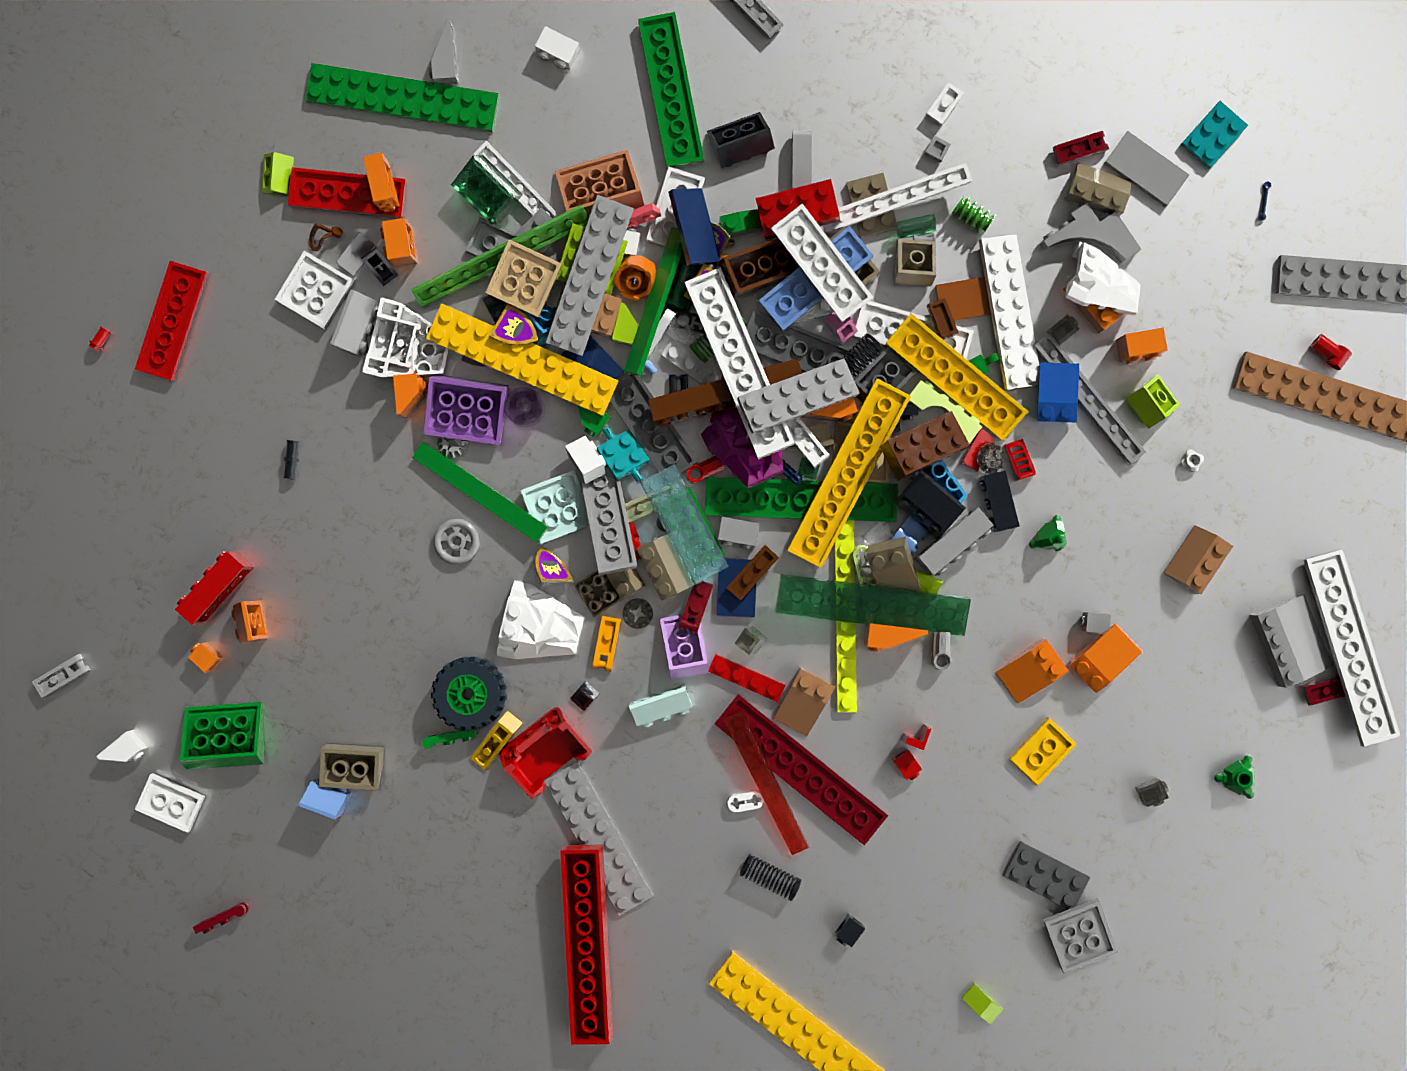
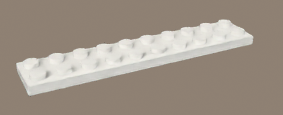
[685,267,795,459]
[1303,550,1400,746]

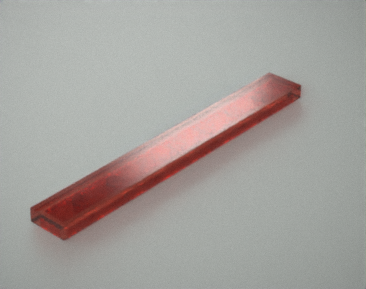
[723,710,810,855]

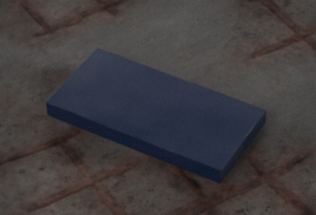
[668,188,720,266]

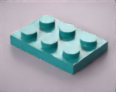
[1180,101,1248,169]

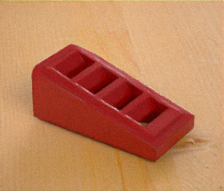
[1004,439,1036,481]

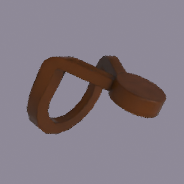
[309,223,343,251]

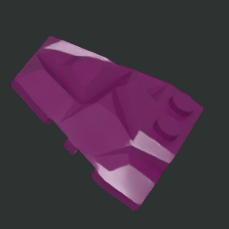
[701,407,784,488]

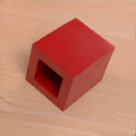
[891,749,922,780]

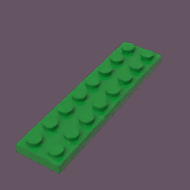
[638,12,704,169]

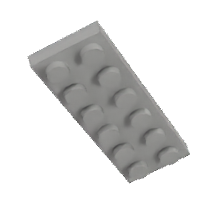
[737,359,860,434]
[580,465,638,576]

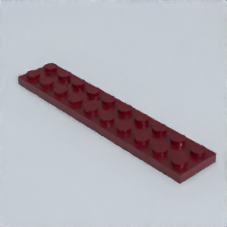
[714,694,888,846]

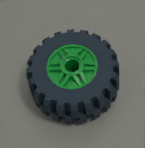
[431,656,508,731]

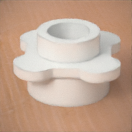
[1181,449,1204,472]

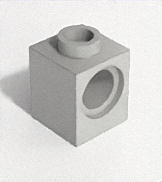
[1080,612,1111,633]

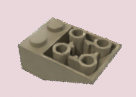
[574,569,645,617]

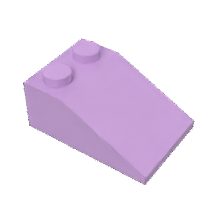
[660,615,708,680]

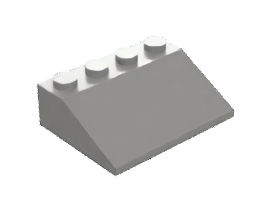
[1250,594,1333,688]

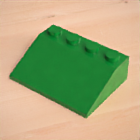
[179,702,265,770]

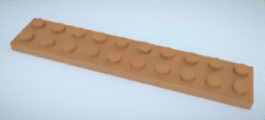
[1233,352,1407,442]

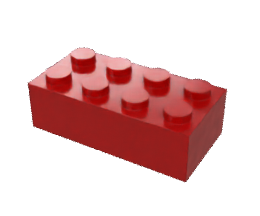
[755,179,840,240]
[175,551,254,625]

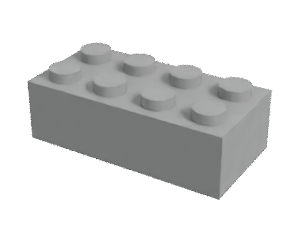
[914,507,994,576]

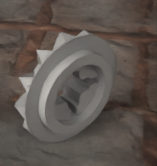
[437,436,468,458]

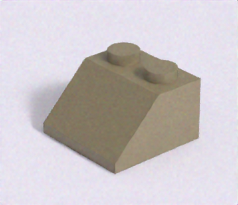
[894,239,936,286]

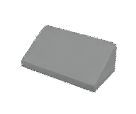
[336,232,377,276]

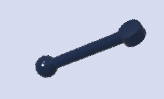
[1259,181,1272,221]

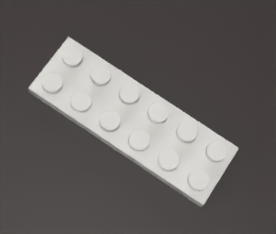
[771,204,873,322]
[853,301,974,359]

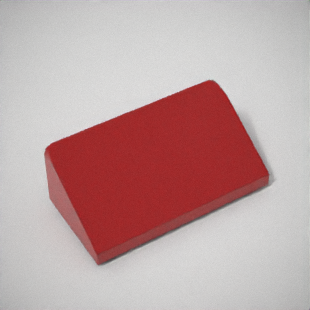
[961,429,996,472]

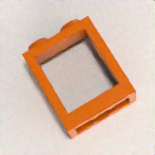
[363,152,400,212]

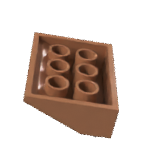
[555,150,644,217]

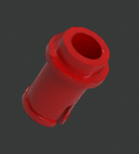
[88,326,111,352]

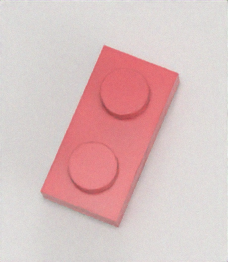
[627,203,661,229]

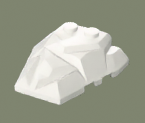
[1065,240,1141,315]
[362,297,449,377]
[496,581,585,660]

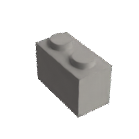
[718,517,760,550]

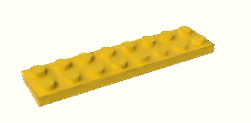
[886,313,1029,440]

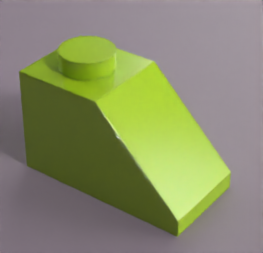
[612,302,638,347]

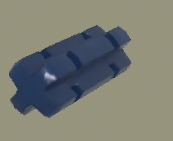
[782,458,803,485]

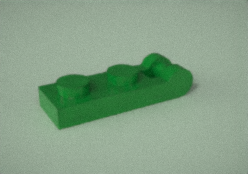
[422,728,478,749]

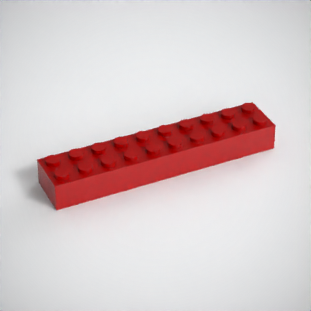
[560,844,613,1045]

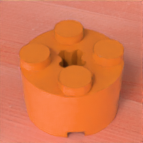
[614,255,656,300]

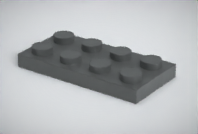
[1003,841,1090,909]

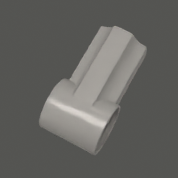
[931,632,951,670]

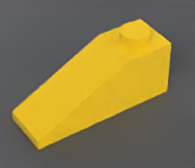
[470,711,522,770]

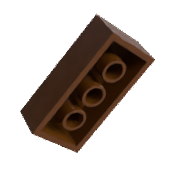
[717,238,800,298]
[880,411,970,481]

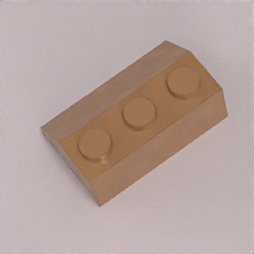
[1163,525,1233,594]

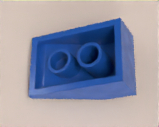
[1037,363,1079,423]

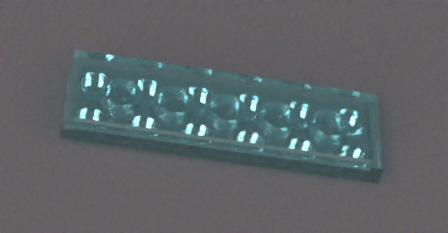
[640,464,729,585]

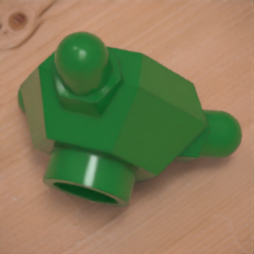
[1029,515,1067,551]
[1214,755,1255,799]

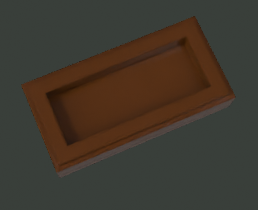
[926,298,959,340]

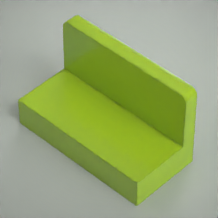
[261,152,294,195]

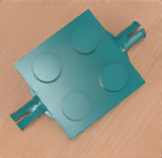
[597,427,650,484]

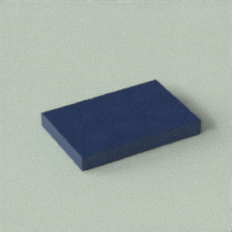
[560,335,624,379]
[716,558,756,617]

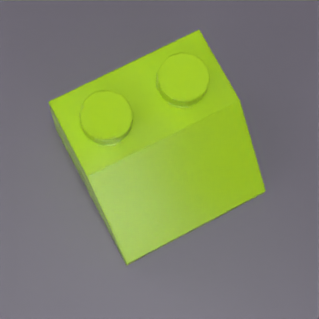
[1126,375,1180,429]

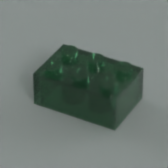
[451,154,523,225]

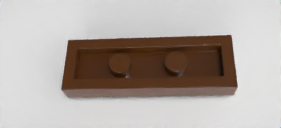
[726,545,779,601]

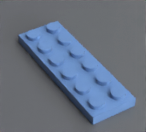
[759,226,874,331]

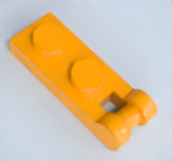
[592,616,621,672]

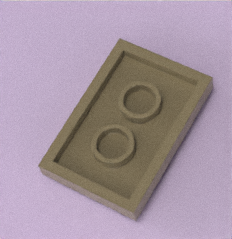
[846,173,898,238]

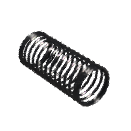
[841,333,883,379]
[740,854,802,902]

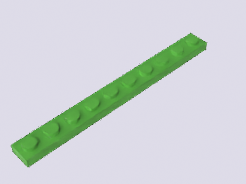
[412,204,589,307]

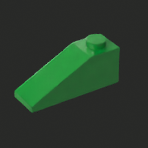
[719,209,763,238]

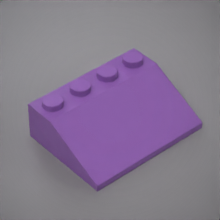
[424,375,509,445]

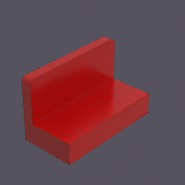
[901,724,932,750]

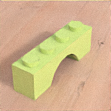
[908,381,982,444]

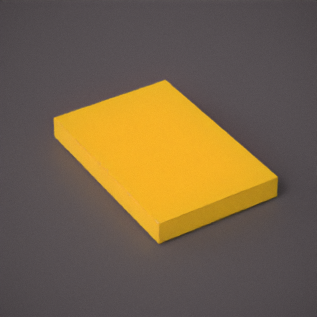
[1009,718,1077,786]

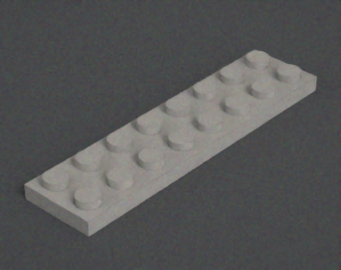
[545,195,634,356]
[1276,255,1407,305]
[544,761,653,916]

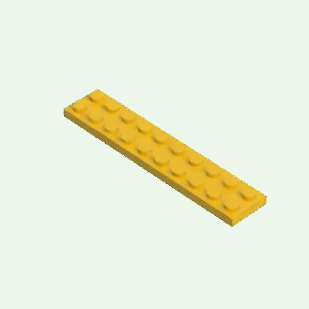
[426,303,619,416]
[787,378,911,568]
[709,952,885,1071]

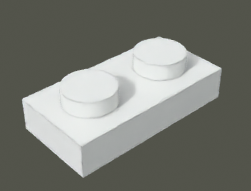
[926,82,964,126]

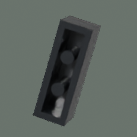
[979,470,1020,532]

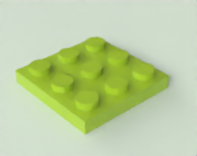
[556,223,628,295]

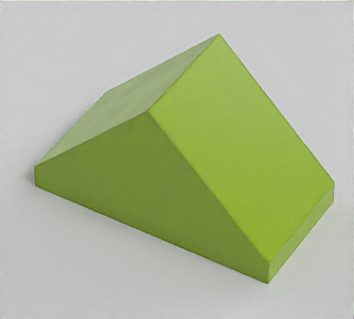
[961,983,1003,1024]

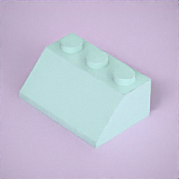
[629,685,692,728]

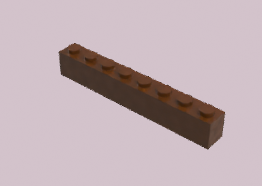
[648,358,802,427]

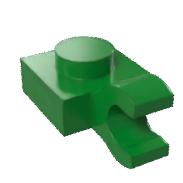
[968,353,999,374]

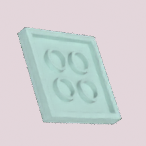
[521,470,590,544]

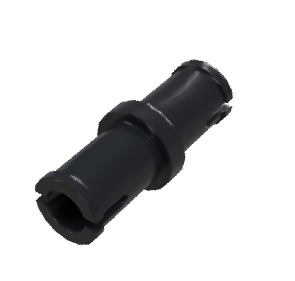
[283,440,299,479]

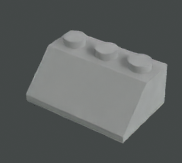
[330,289,380,357]

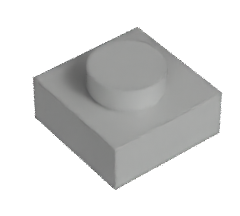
[924,135,951,162]

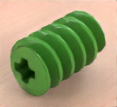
[952,195,996,233]

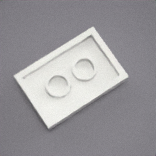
[135,773,205,833]

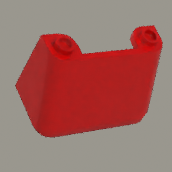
[499,707,592,800]

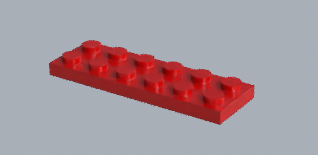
[288,167,407,218]
[135,260,208,381]

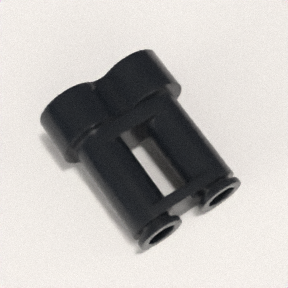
[668,374,688,394]

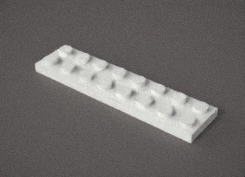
[979,235,1040,390]

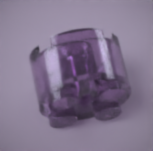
[504,387,545,427]

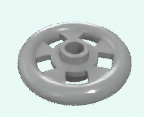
[434,519,479,564]

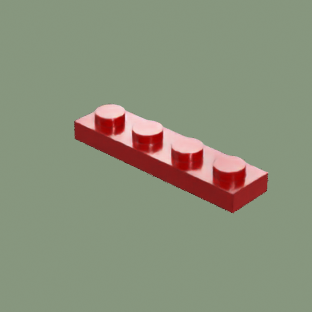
[708,654,786,702]

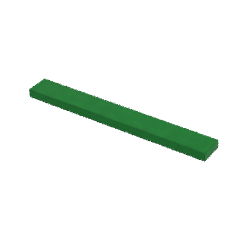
[624,227,683,376]
[412,442,548,543]

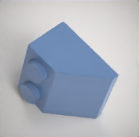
[298,778,351,819]

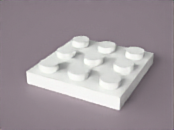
[274,251,354,329]

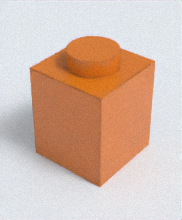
[188,642,223,673]

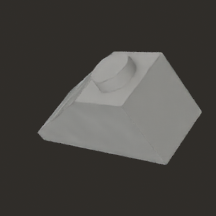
[429,20,458,84]

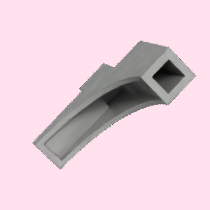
[1040,203,1141,263]

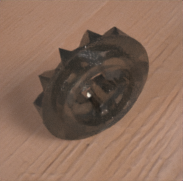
[977,443,1005,474]
[622,598,653,629]

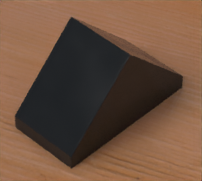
[361,247,398,286]

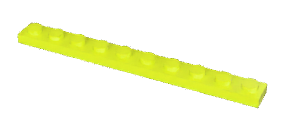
[835,520,857,712]

